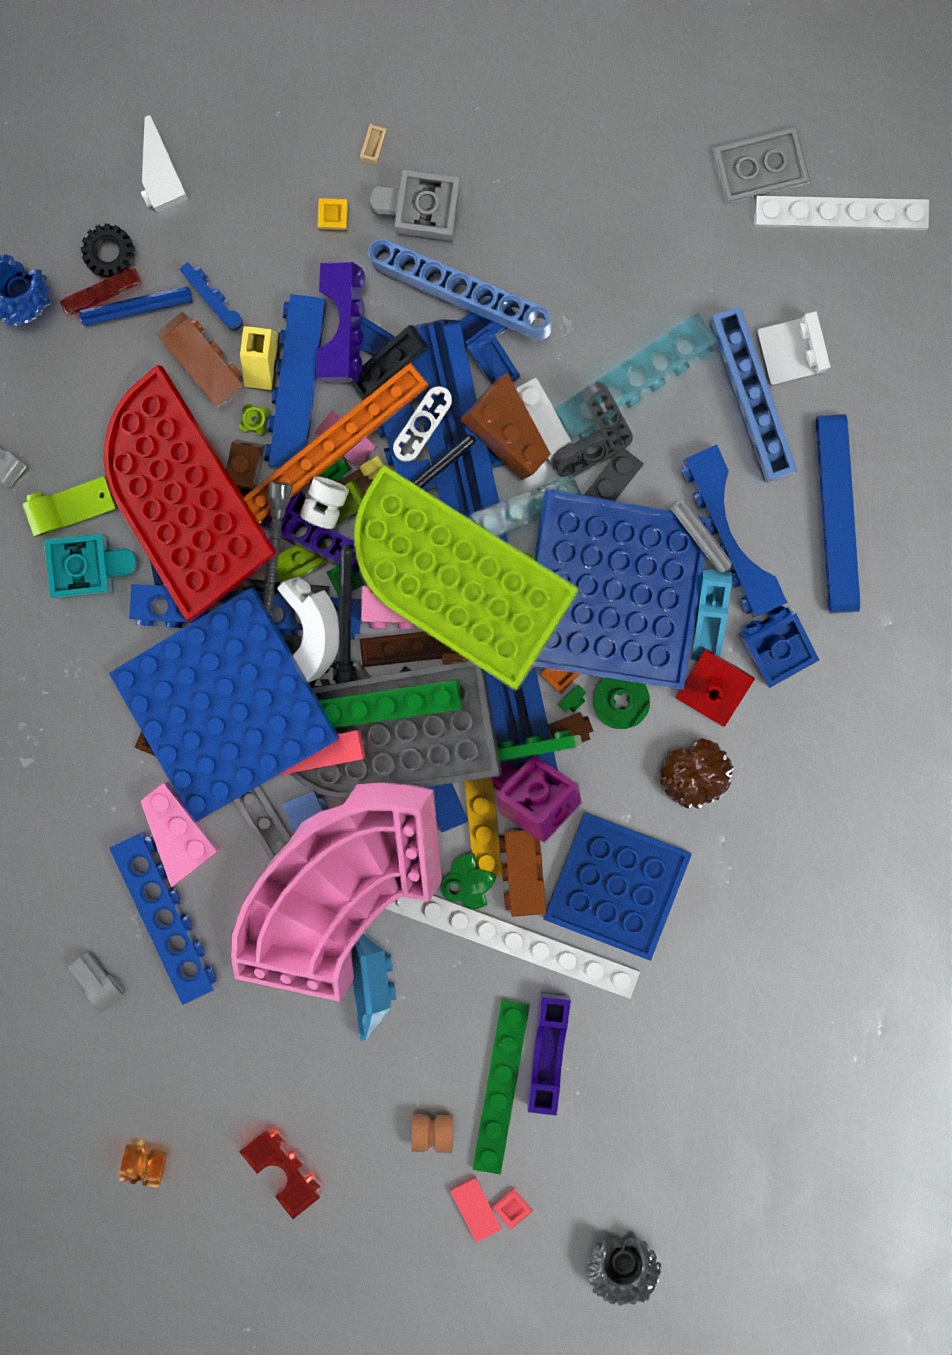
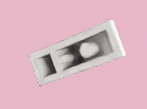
[141,115,188,213]
[517,377,572,470]

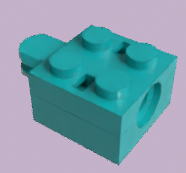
[44,534,138,599]

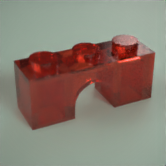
[239,1125,322,1219]

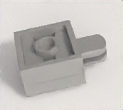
[370,170,460,241]

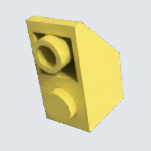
[240,326,280,390]

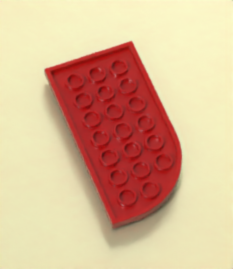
[103,365,278,621]

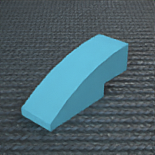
[691,568,732,660]

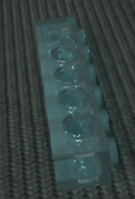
[554,312,717,440]

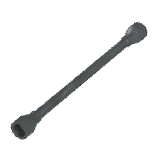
[262,482,292,618]

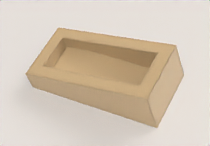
[360,124,387,165]

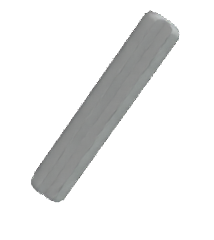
[671,499,732,573]

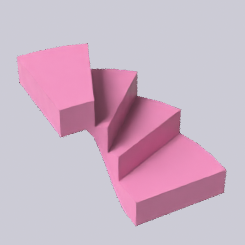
[231,783,442,1002]

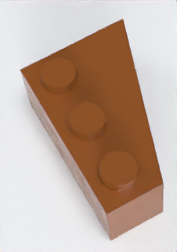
[156,312,243,407]
[460,373,551,480]
[499,827,546,917]

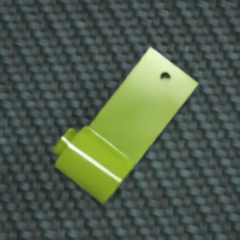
[22,476,117,537]

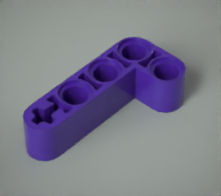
[262,490,360,572]

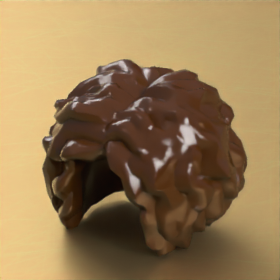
[660,738,734,809]

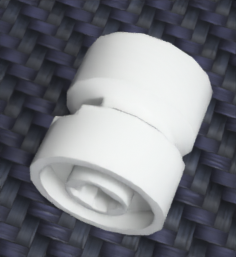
[300,476,349,529]

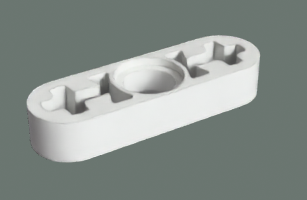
[393,387,452,462]

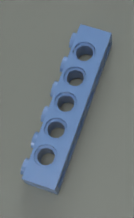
[710,306,797,483]

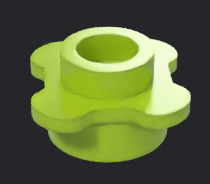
[239,404,270,435]

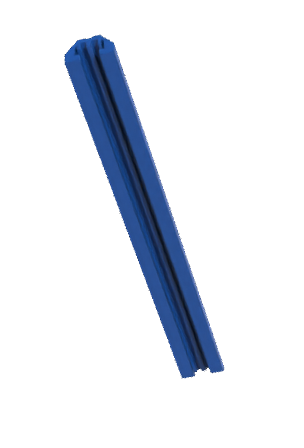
[412,319,558,770]

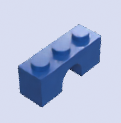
[378,403,437,491]

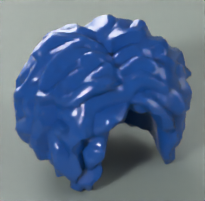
[0,254,51,327]

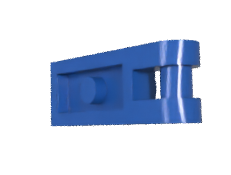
[179,262,243,331]

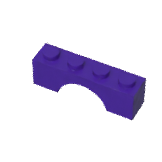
[316,262,366,383]
[527,993,571,1116]

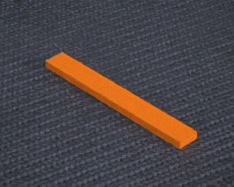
[243,363,429,524]

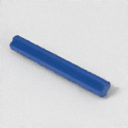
[79,286,192,326]

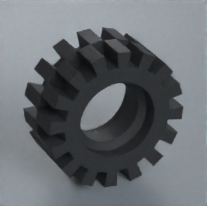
[81,223,135,279]

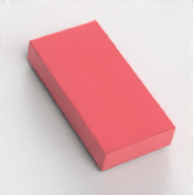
[450,1177,502,1242]

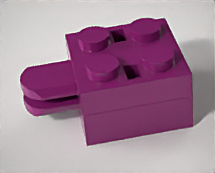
[491,755,582,843]

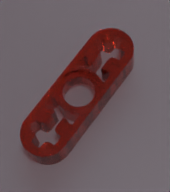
[60,268,142,316]

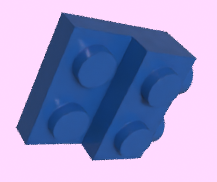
[739,606,819,688]

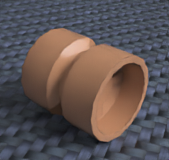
[412,1114,453,1153]

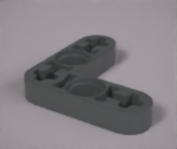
[553,382,633,478]

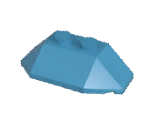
[351,931,396,1041]

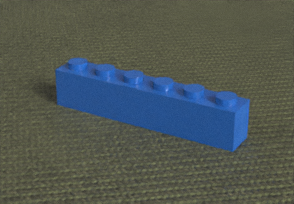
[264,294,326,469]

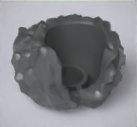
[586,1237,661,1306]

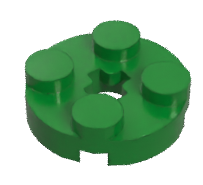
[593,677,650,729]

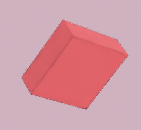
[493,1187,533,1229]

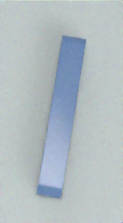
[368,239,553,340]

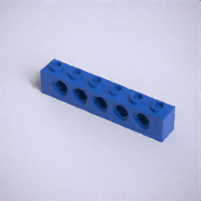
[109,832,218,1005]

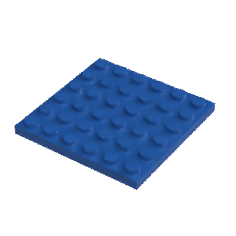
[533,489,712,690]
[109,587,340,822]

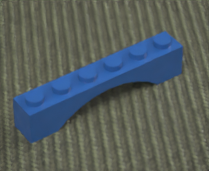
[681,445,787,617]

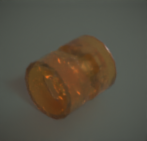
[119,1144,167,1189]

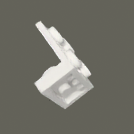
[757,311,831,385]

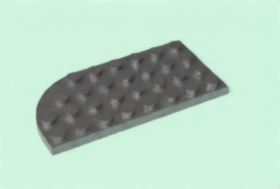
[289,661,502,799]

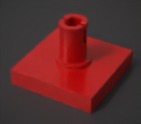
[675,648,755,728]

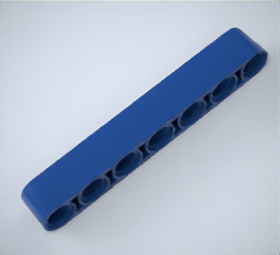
[816,414,860,614]

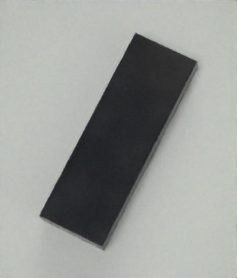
[350,325,429,400]

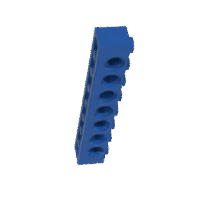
[129,584,362,640]

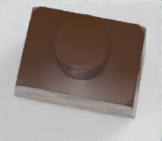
[226,439,265,496]

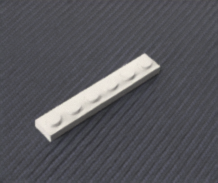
[755,196,929,230]

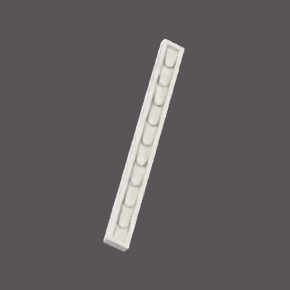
[385,895,640,999]

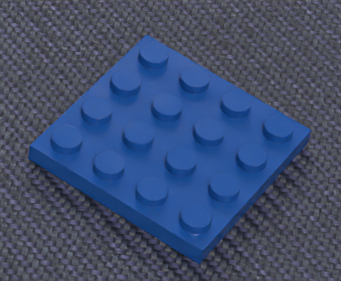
[543,812,692,961]

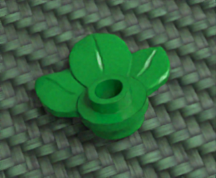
[440,853,496,909]

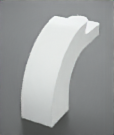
[277,576,339,682]

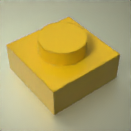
[318,198,348,230]

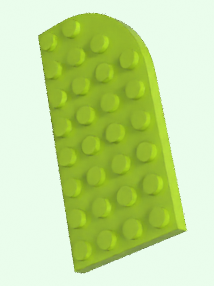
[354,465,580,690]

